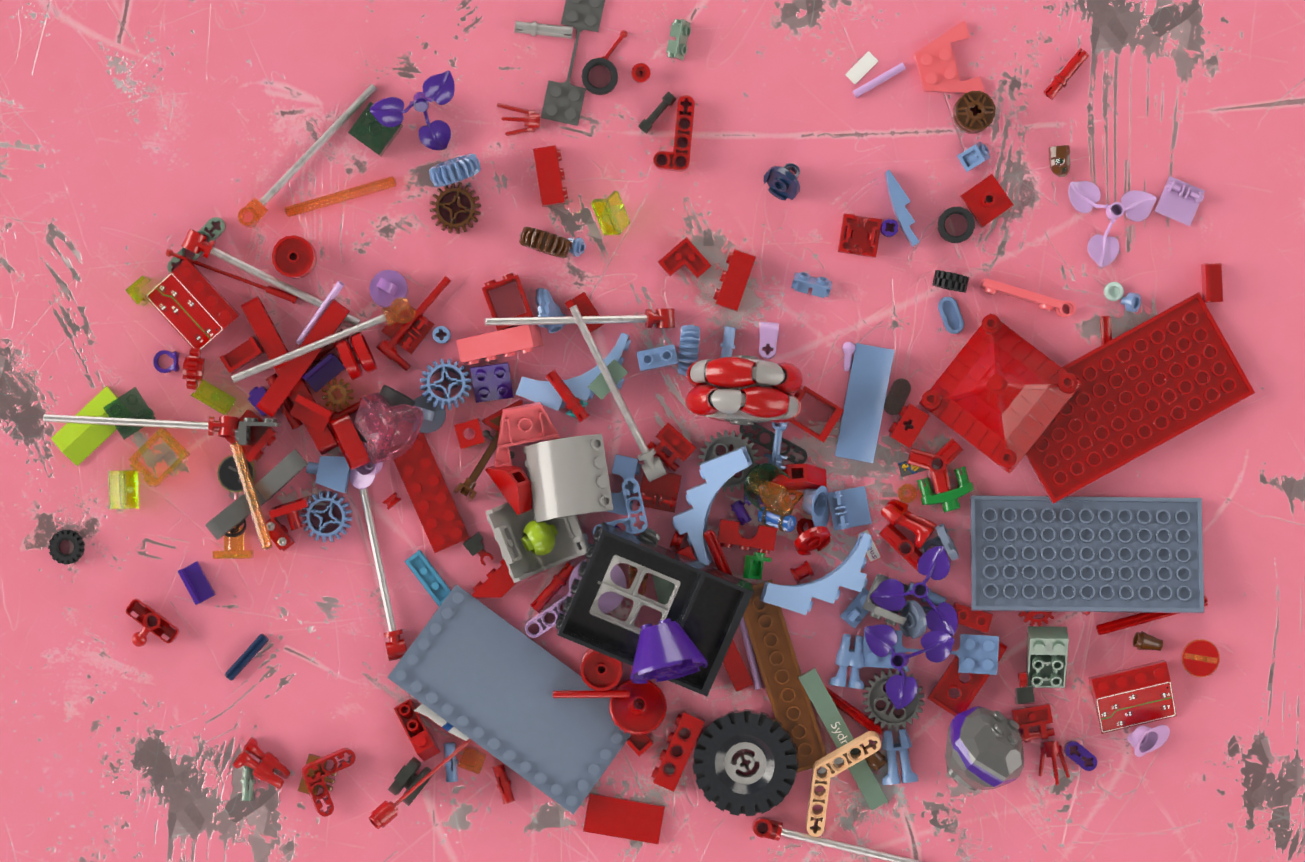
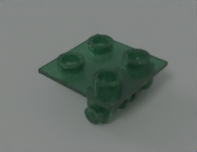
[103,387,156,440]

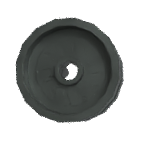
[388,756,434,806]

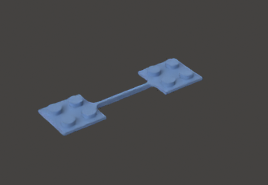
[863,628,999,675]

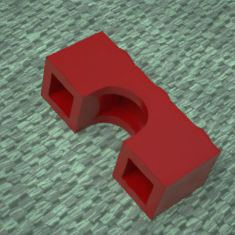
[717,519,778,554]

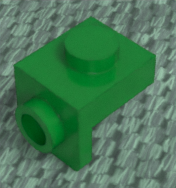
[743,552,772,580]

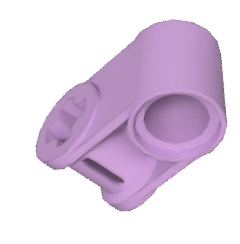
[759,322,779,359]

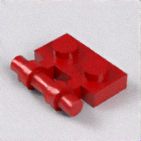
[647,423,696,472]
[1011,703,1055,743]

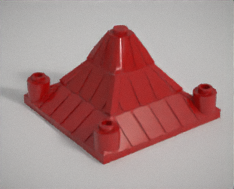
[919,313,1082,474]

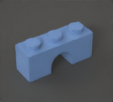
[606,454,641,516]

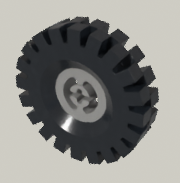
[693,709,799,816]

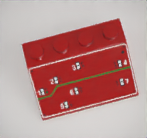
[145,258,240,349]
[1088,660,1176,734]

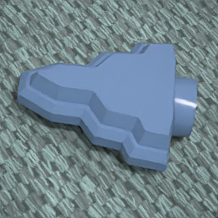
[536,288,566,333]

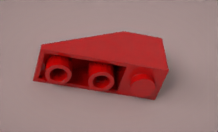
[394,699,441,762]

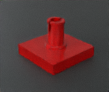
[960,174,1014,227]
[268,496,309,531]

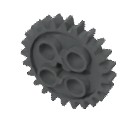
[698,430,760,492]
[863,668,925,730]

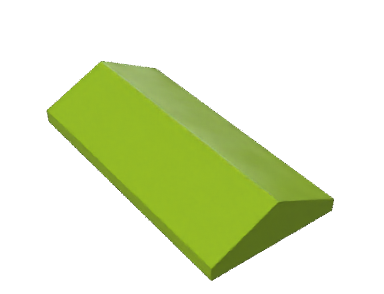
[51,386,133,466]

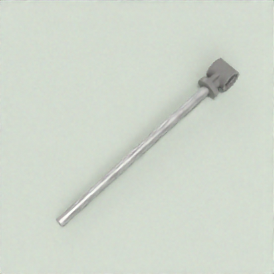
[569,305,667,482]

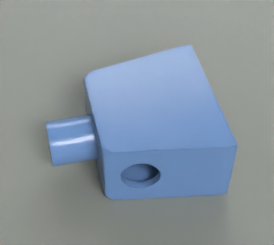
[306,456,350,493]

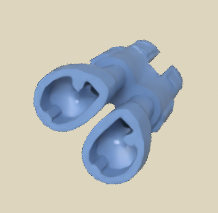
[829,634,865,690]

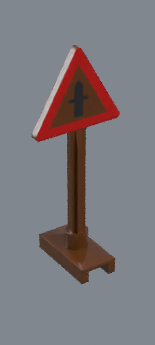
[453,399,523,502]

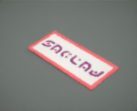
[856,528,883,564]

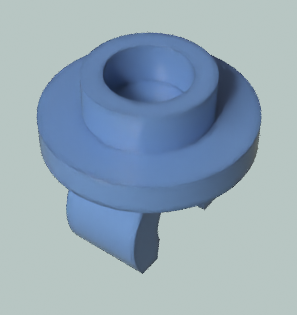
[568,237,586,257]

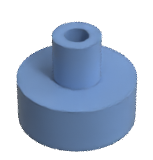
[1121,292,1141,312]

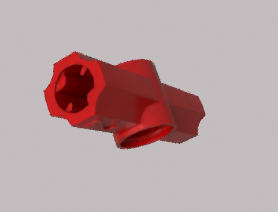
[879,522,923,574]

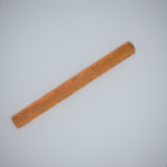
[285,176,396,217]
[230,442,272,550]

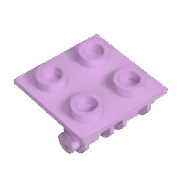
[1154,176,1205,226]

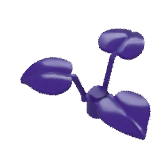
[370,70,455,150]
[871,546,958,636]
[865,624,954,710]

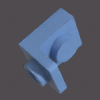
[957,141,990,172]

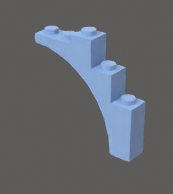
[516,333,631,411]
[673,446,753,565]
[760,532,872,615]

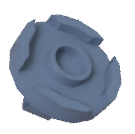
[407,396,446,433]
[923,523,960,561]
[897,600,933,639]

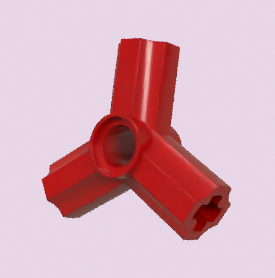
[907,438,963,494]

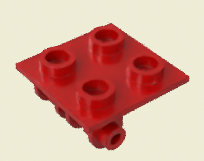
[381,301,435,355]
[637,471,682,513]

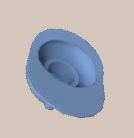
[802,486,829,527]

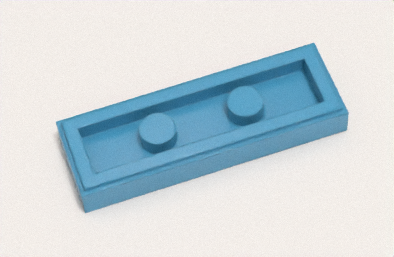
[404,550,451,607]

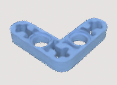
[593,478,648,534]

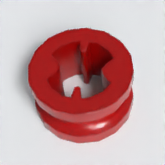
[382,492,402,510]
[669,531,685,550]

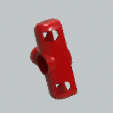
[126,599,179,647]

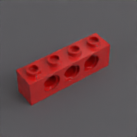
[651,711,705,792]

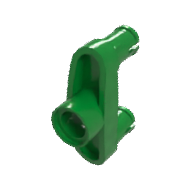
[917,466,974,513]

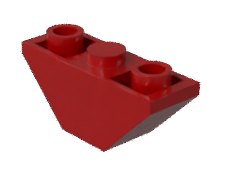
[769,464,827,491]
[485,465,532,515]
[472,559,516,598]

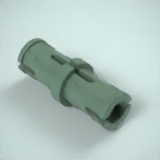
[240,766,256,801]

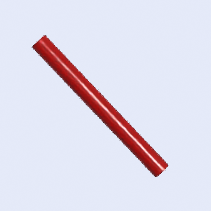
[553,690,630,698]

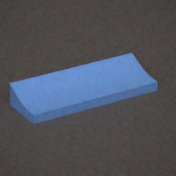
[835,343,895,463]

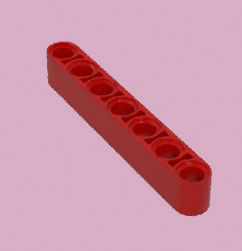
[256,299,350,418]

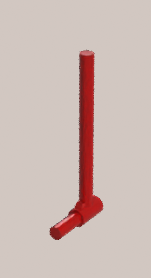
[376,276,451,371]

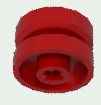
[272,235,317,279]
[336,332,378,380]
[580,648,623,691]

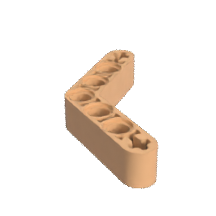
[806,731,881,837]

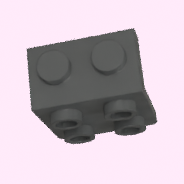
[235,418,281,445]
[863,574,908,626]

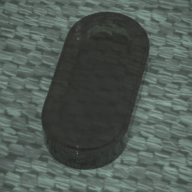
[884,379,911,415]

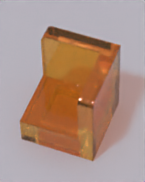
[458,747,487,774]

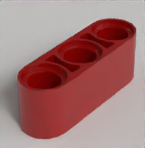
[329,414,370,470]

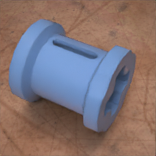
[433,326,451,344]

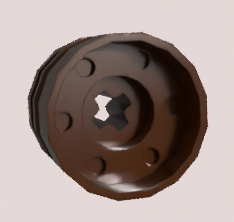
[953,91,996,134]

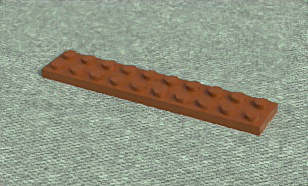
[743,579,827,773]

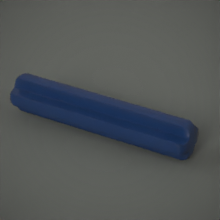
[225,634,269,681]

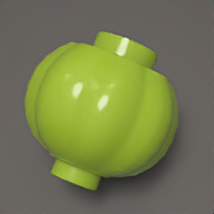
[521,520,558,555]

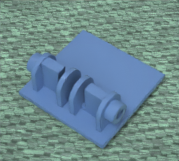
[828,486,872,531]

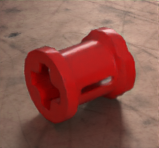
[790,560,814,584]

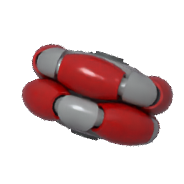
[685,355,803,425]

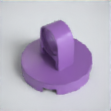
[369,270,408,309]

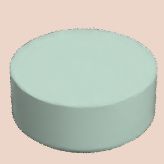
[1104,282,1124,301]

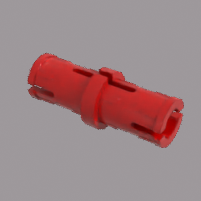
[492,764,515,804]

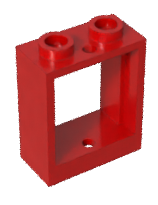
[482,273,534,331]
[790,386,844,443]

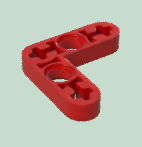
[302,748,356,817]

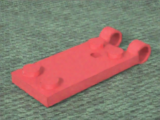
[980,279,1076,318]

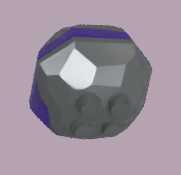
[945,706,1024,791]

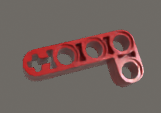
[653,95,695,172]

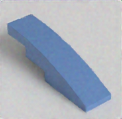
[885,170,920,247]

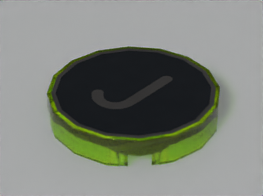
[217,454,256,492]

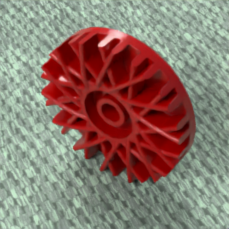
[609,679,667,736]

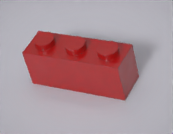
[533,145,568,207]
[713,249,756,312]

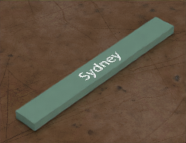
[798,668,888,810]

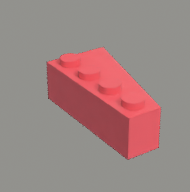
[456,325,544,365]

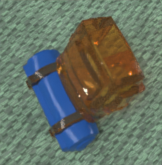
[758,480,803,532]

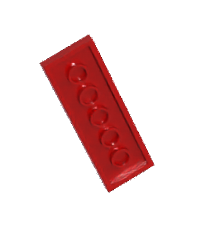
[388,433,470,553]

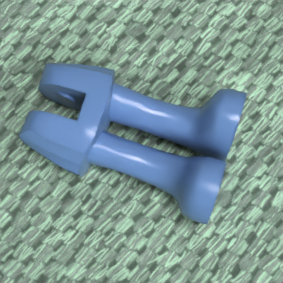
[882,729,919,785]

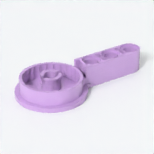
[525,559,626,638]

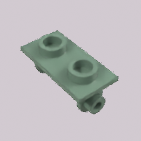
[666,19,691,60]

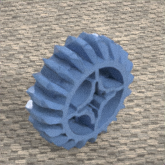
[429,154,481,187]
[677,325,700,376]
[420,359,472,410]
[300,491,353,543]

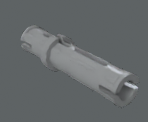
[514,21,573,39]

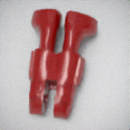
[232,737,291,789]

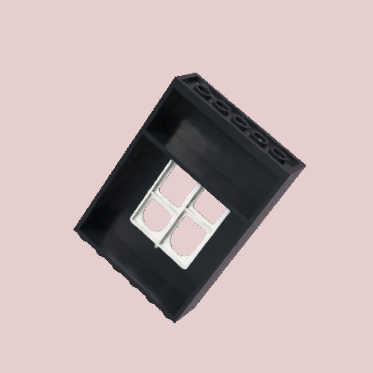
[555,522,753,696]

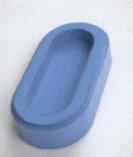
[938,297,964,334]

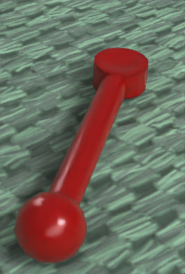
[601,30,628,60]

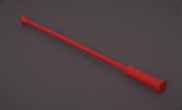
[165,249,298,304]

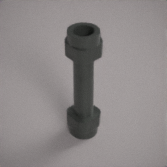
[638,92,676,134]

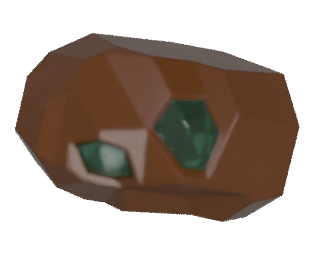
[1049,145,1070,177]

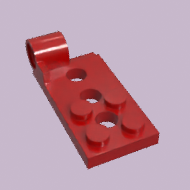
[928,641,1007,716]

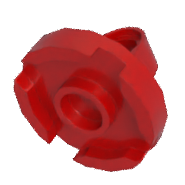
[794,518,831,555]

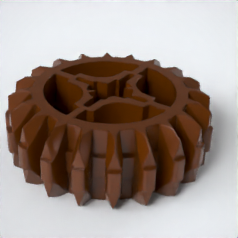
[429,182,481,234]
[519,227,571,258]

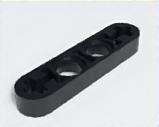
[739,423,808,464]

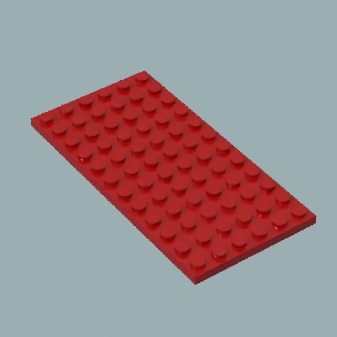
[1026,292,1255,504]

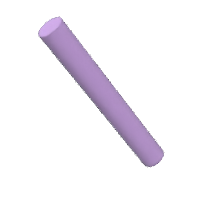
[852,63,906,98]

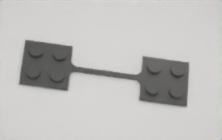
[541,0,605,126]

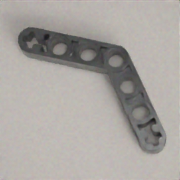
[205,449,308,540]

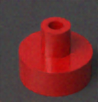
[631,63,651,83]

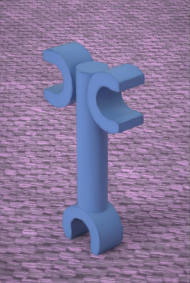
[763,422,788,470]

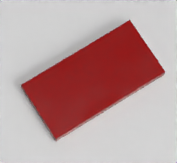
[583,793,665,844]

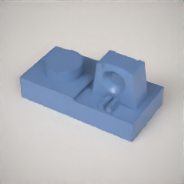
[840,588,869,629]

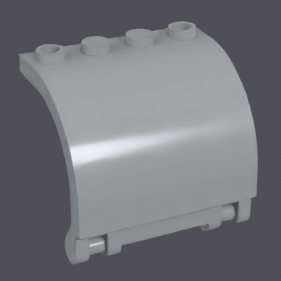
[523,434,613,522]
[485,502,589,583]

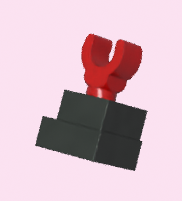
[463,532,494,566]
[1015,672,1035,704]

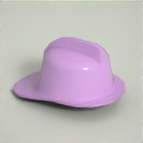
[349,444,383,489]
[1127,725,1170,757]

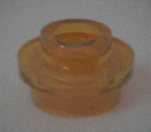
[898,484,917,503]

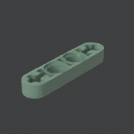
[167,217,226,273]

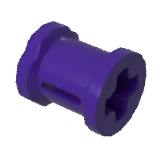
[880,219,899,237]

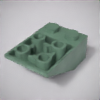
[1026,626,1069,688]

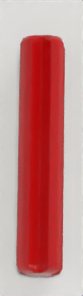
[703,529,733,576]

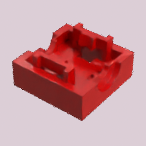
[838,213,882,258]

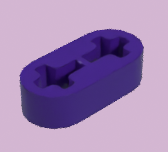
[1064,741,1097,771]

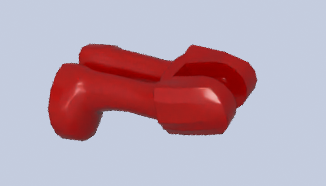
[881,499,937,549]

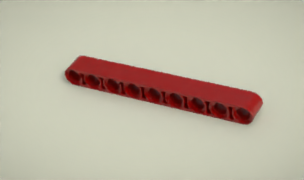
[241,296,339,455]

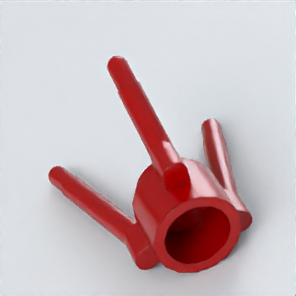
[497,103,540,136]
[1038,741,1070,786]

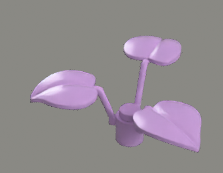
[1068,181,1157,268]

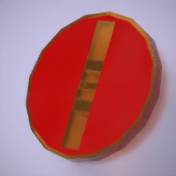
[1181,639,1220,677]

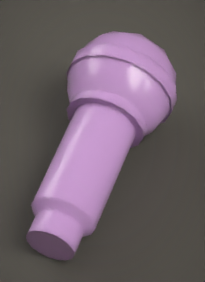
[842,342,855,371]

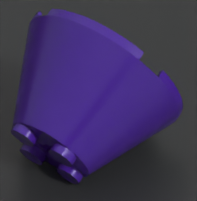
[630,619,708,684]

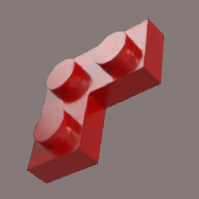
[658,237,712,278]

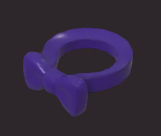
[153,350,180,373]

